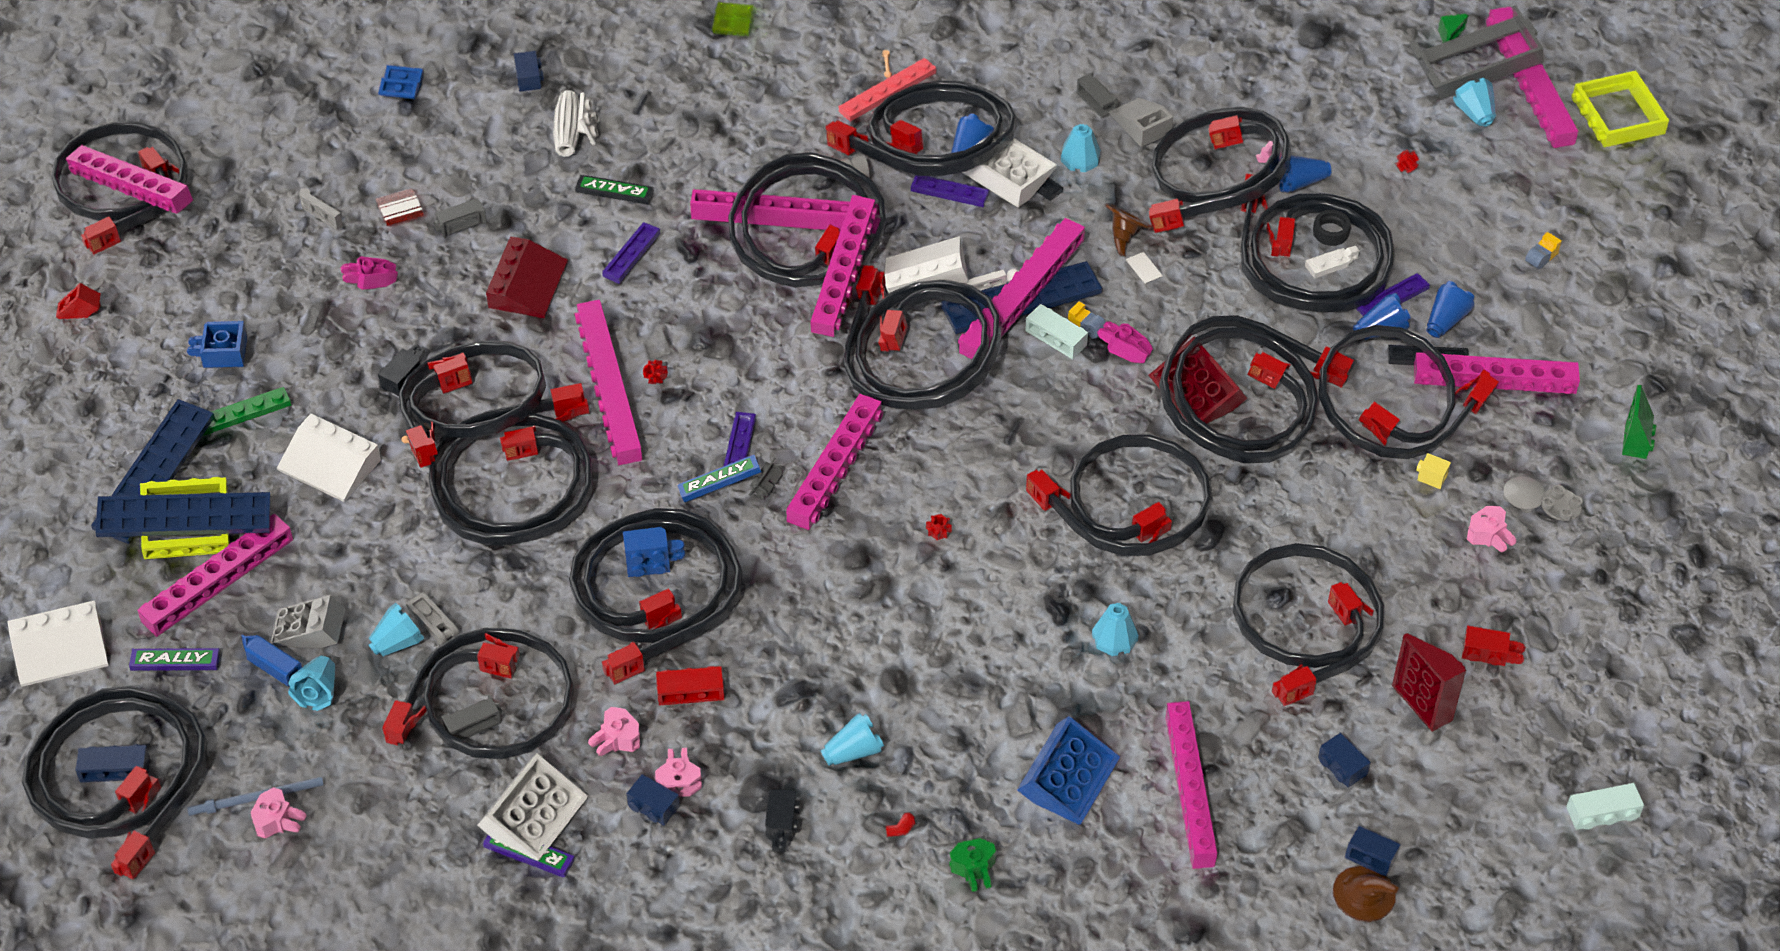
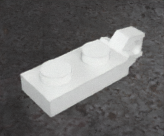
[1305,246,1360,279]

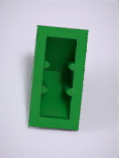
[1438,14,1469,43]

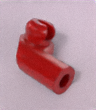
[886,812,915,837]

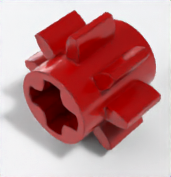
[1395,149,1420,173]
[643,359,668,384]
[926,514,952,540]

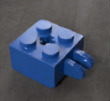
[187,321,248,368]
[623,527,685,577]

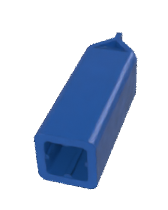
[241,634,302,687]

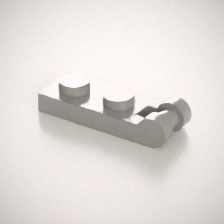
[299,188,343,230]
[406,592,459,645]

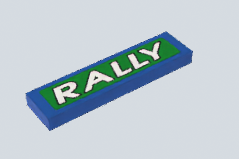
[677,455,761,502]

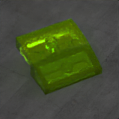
[712,2,754,36]

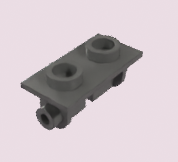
[748,457,783,499]

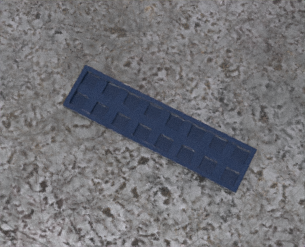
[941,261,1102,334]
[91,399,215,544]
[95,492,271,537]

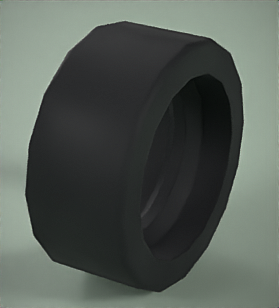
[1313,210,1351,246]

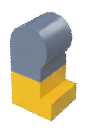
[1525,232,1562,269]
[1068,301,1106,338]

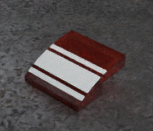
[375,188,424,226]

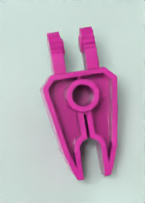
[340,257,398,290]
[1097,321,1153,363]

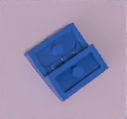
[378,65,424,99]

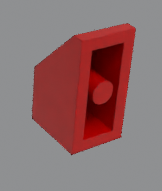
[56,283,101,319]

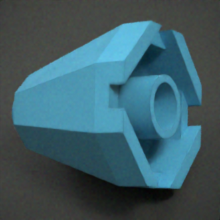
[1453,78,1496,126]
[1061,124,1101,172]
[368,603,424,656]
[1092,603,1139,656]
[288,656,335,711]

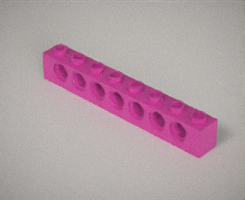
[66,145,193,214]
[811,195,878,337]
[1414,352,1580,394]
[786,394,883,530]
[137,513,293,637]
[1165,701,1217,869]

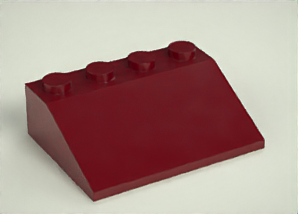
[486,236,568,318]
[1148,336,1248,424]
[1392,633,1466,732]

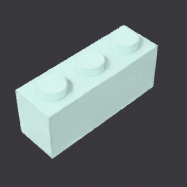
[1025,304,1088,359]
[1566,783,1644,830]

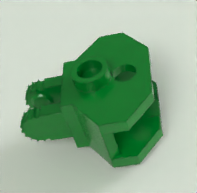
[949,838,996,892]

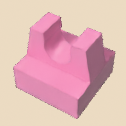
[1256,141,1282,163]

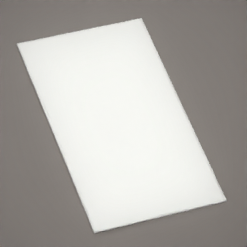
[1125,252,1163,283]

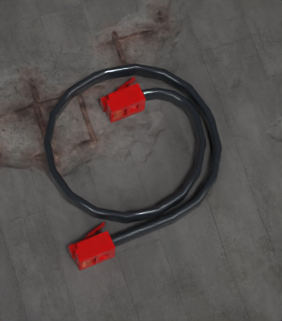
[1149,107,1291,233]

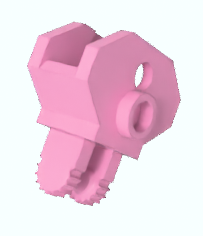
[1467,506,1517,552]
[588,707,640,756]
[655,748,702,797]
[250,788,307,839]

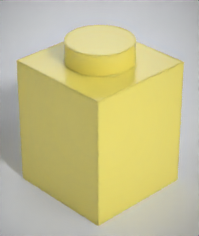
[1416,453,1451,489]

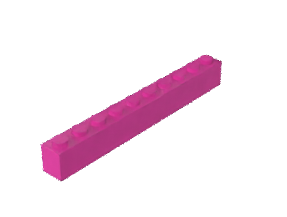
[1486,6,1578,148]
[690,189,880,234]
[958,218,1085,359]
[574,300,642,465]

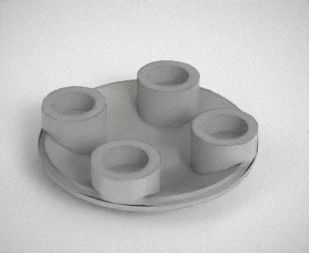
[1503,476,1545,513]
[1541,485,1583,521]

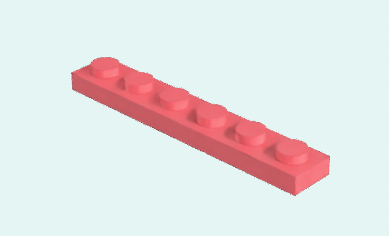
[839,58,936,122]

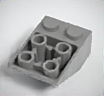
[1109,98,1174,147]
[270,595,345,648]

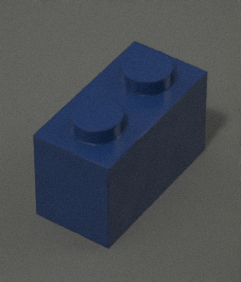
[513,51,544,92]
[1318,733,1371,788]
[626,774,680,826]
[1344,826,1401,877]

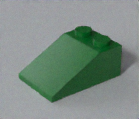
[1622,385,1657,459]

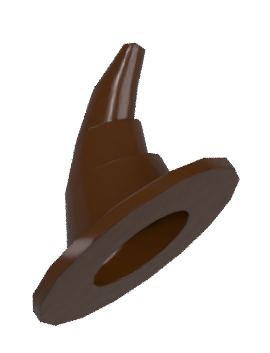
[1105,203,1153,256]
[1333,866,1399,922]

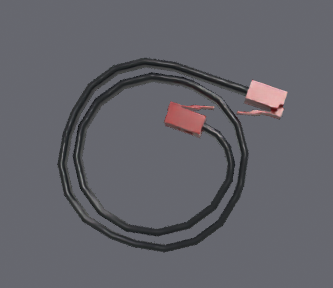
[826,80,1017,176]
[728,152,886,317]
[1240,173,1394,312]
[843,265,1002,410]
[1159,315,1354,463]
[429,383,593,546]
[569,508,743,685]
[22,686,208,880]

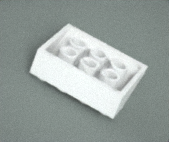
[962,131,1057,207]
[884,236,968,293]
[277,414,381,502]
[8,600,109,687]
[477,753,588,861]

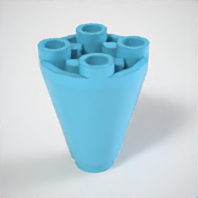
[820,713,884,766]

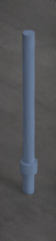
[187,777,324,816]

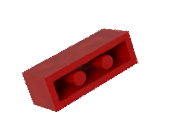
[656,666,724,706]

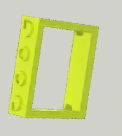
[1572,71,1669,148]
[140,477,230,559]

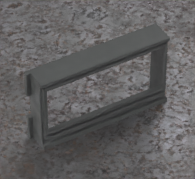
[1410,5,1544,100]

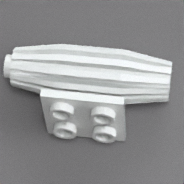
[553,91,599,157]

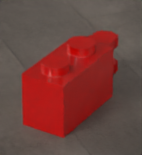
[1461,625,1526,666]

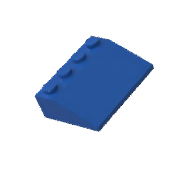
[1017,716,1120,825]

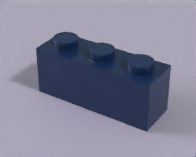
[75,744,150,783]

